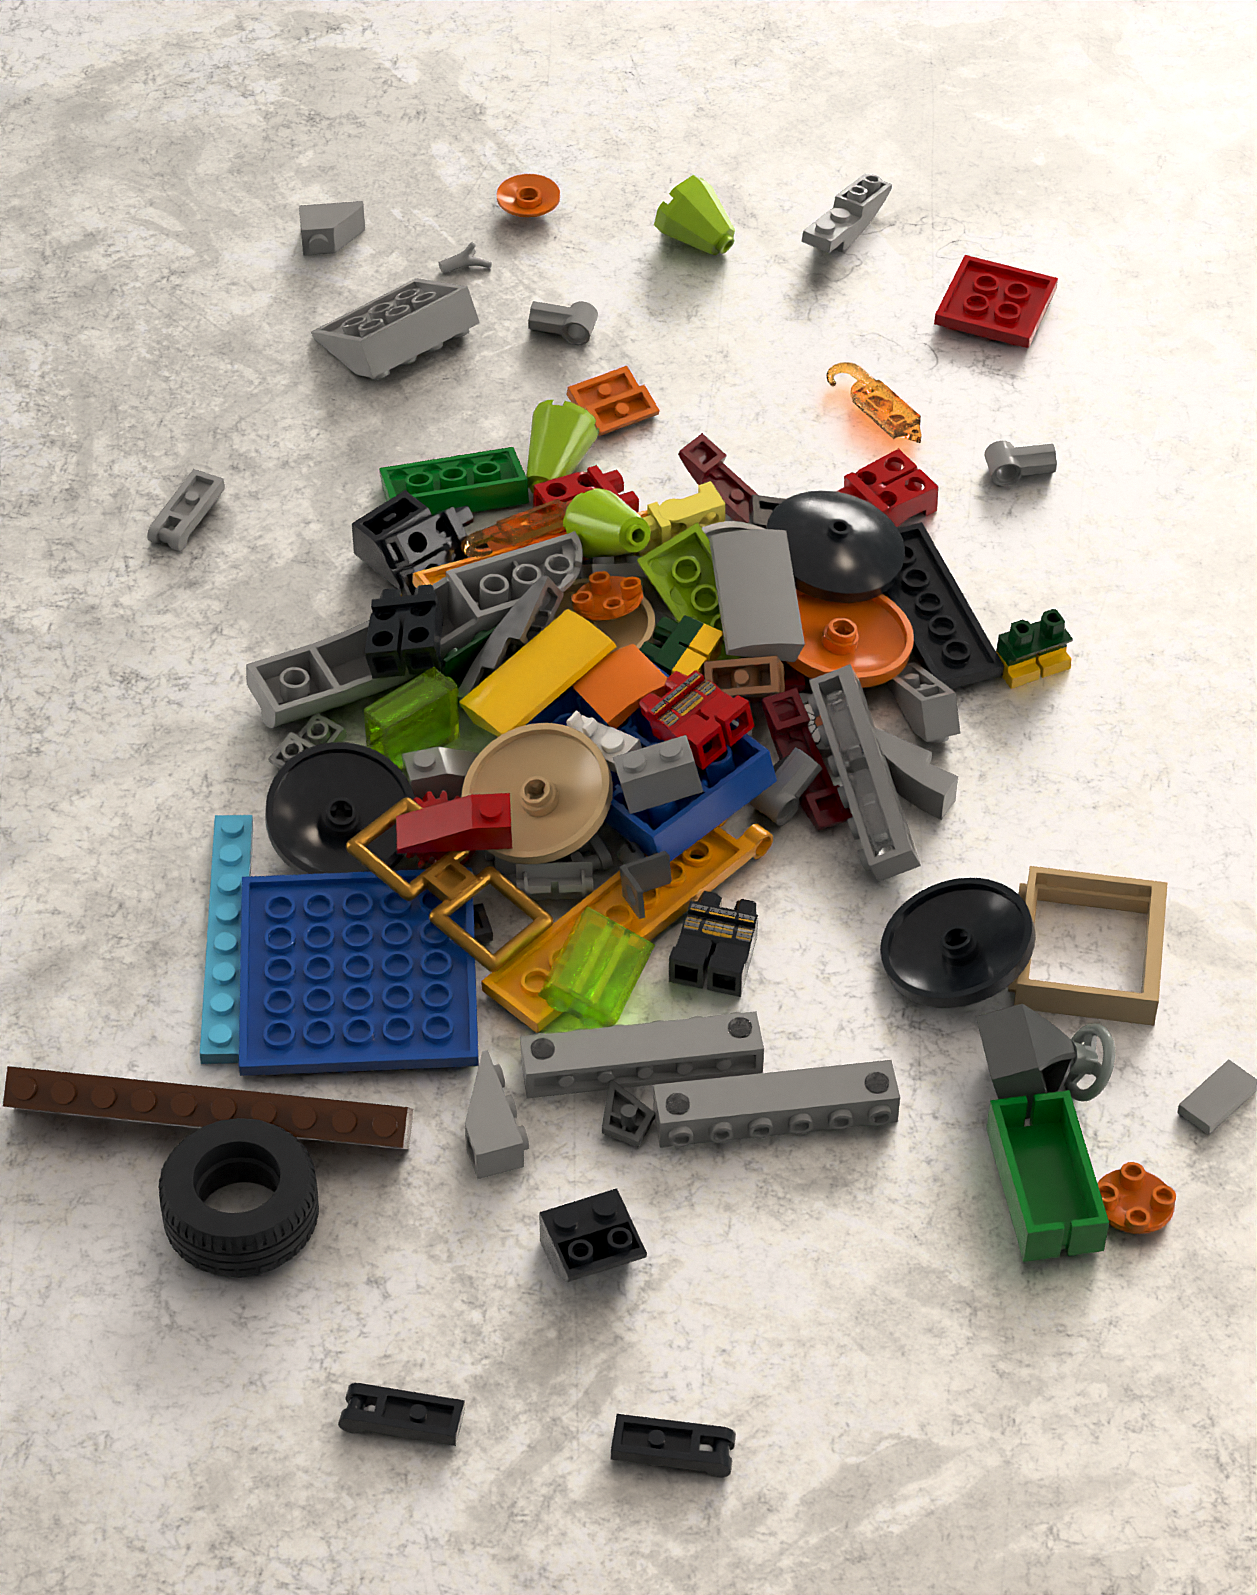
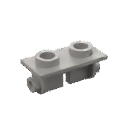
[516,861,593,900]

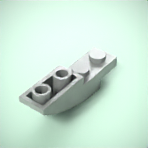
[801,174,892,253]

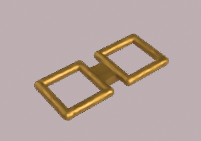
[346,797,553,972]

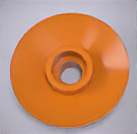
[497,174,560,217]

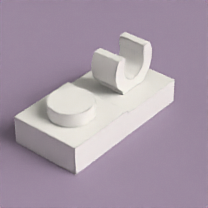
[566,711,642,773]

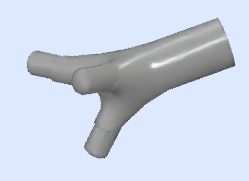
[438,242,492,274]

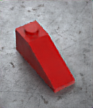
[396,793,513,854]

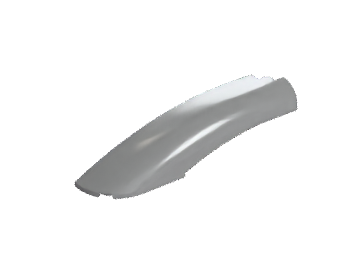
[246,532,583,728]

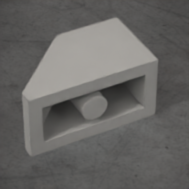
[299,201,365,255]

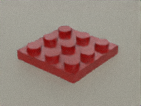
[934,255,1058,348]

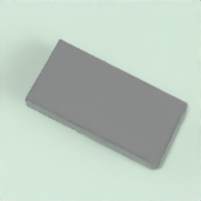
[1177,1059,1257,1135]

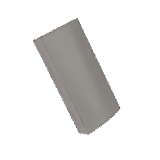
[709,529,805,662]

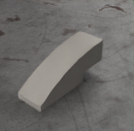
[875,727,958,820]

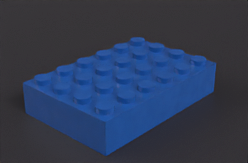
[526,664,777,862]

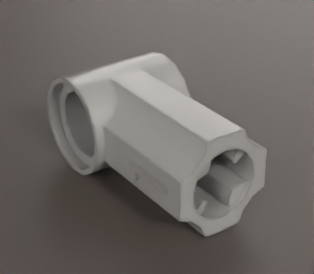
[528,301,598,345]
[984,440,1057,486]
[750,747,822,826]

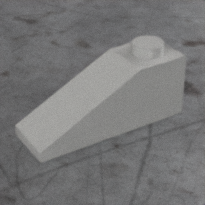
[886,662,961,744]
[402,747,479,801]

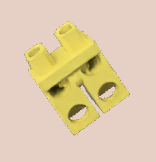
[633,481,725,556]

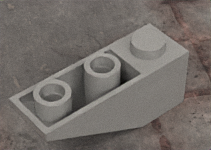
[465,1050,529,1179]

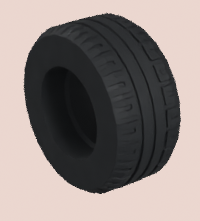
[158,1118,319,1278]

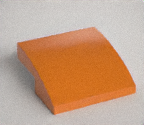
[566,366,660,436]
[572,644,667,729]

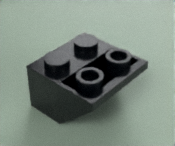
[352,490,432,590]
[539,1188,647,1282]

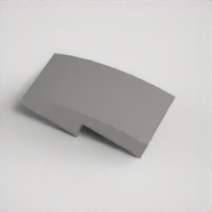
[268,713,347,769]

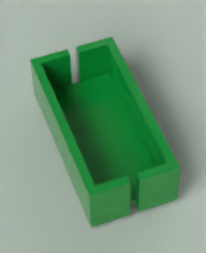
[986,1090,1109,1262]

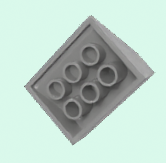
[311,278,480,380]

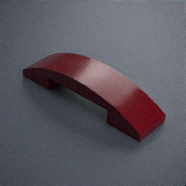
[678,433,758,523]
[761,688,853,831]

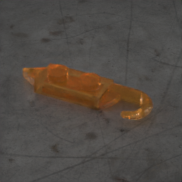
[826,362,922,443]
[461,499,571,557]

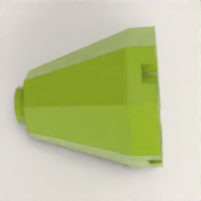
[654,175,735,256]

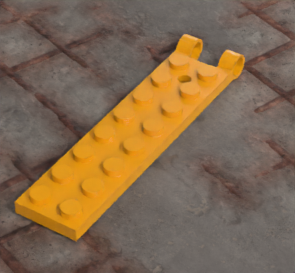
[481,819,773,1033]

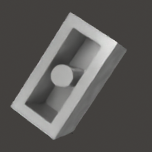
[613,735,703,814]

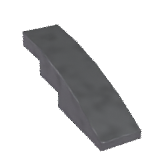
[455,575,564,700]

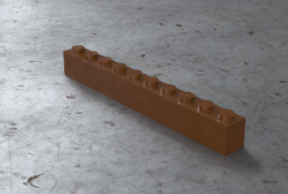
[3,1066,414,1149]

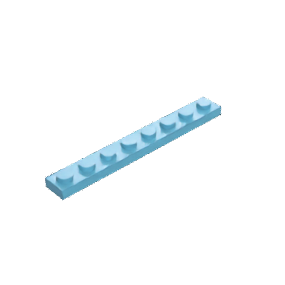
[200,815,253,1064]

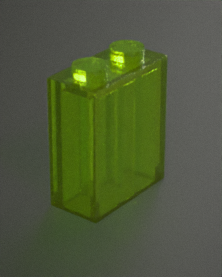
[364,667,460,772]
[538,906,655,1029]

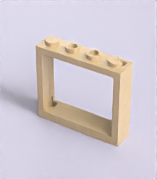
[1008,866,1168,1026]

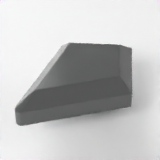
[602,1080,655,1147]

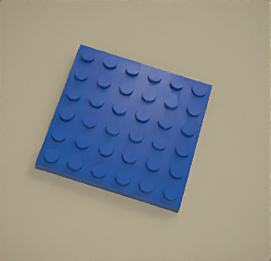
[239,868,479,1076]

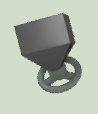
[976,1004,1115,1119]

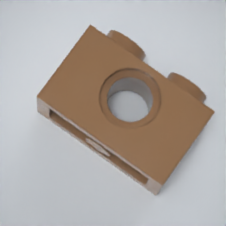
[704,656,785,703]

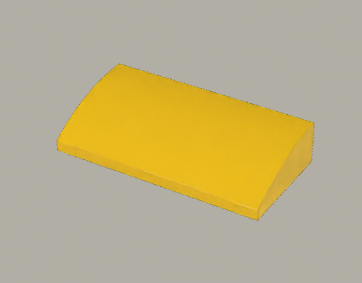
[459,609,617,737]

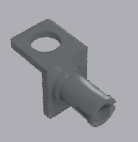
[617,842,672,919]

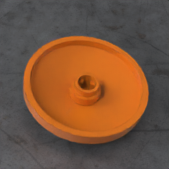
[786,589,914,688]

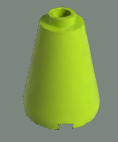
[526,400,599,494]
[563,488,651,559]

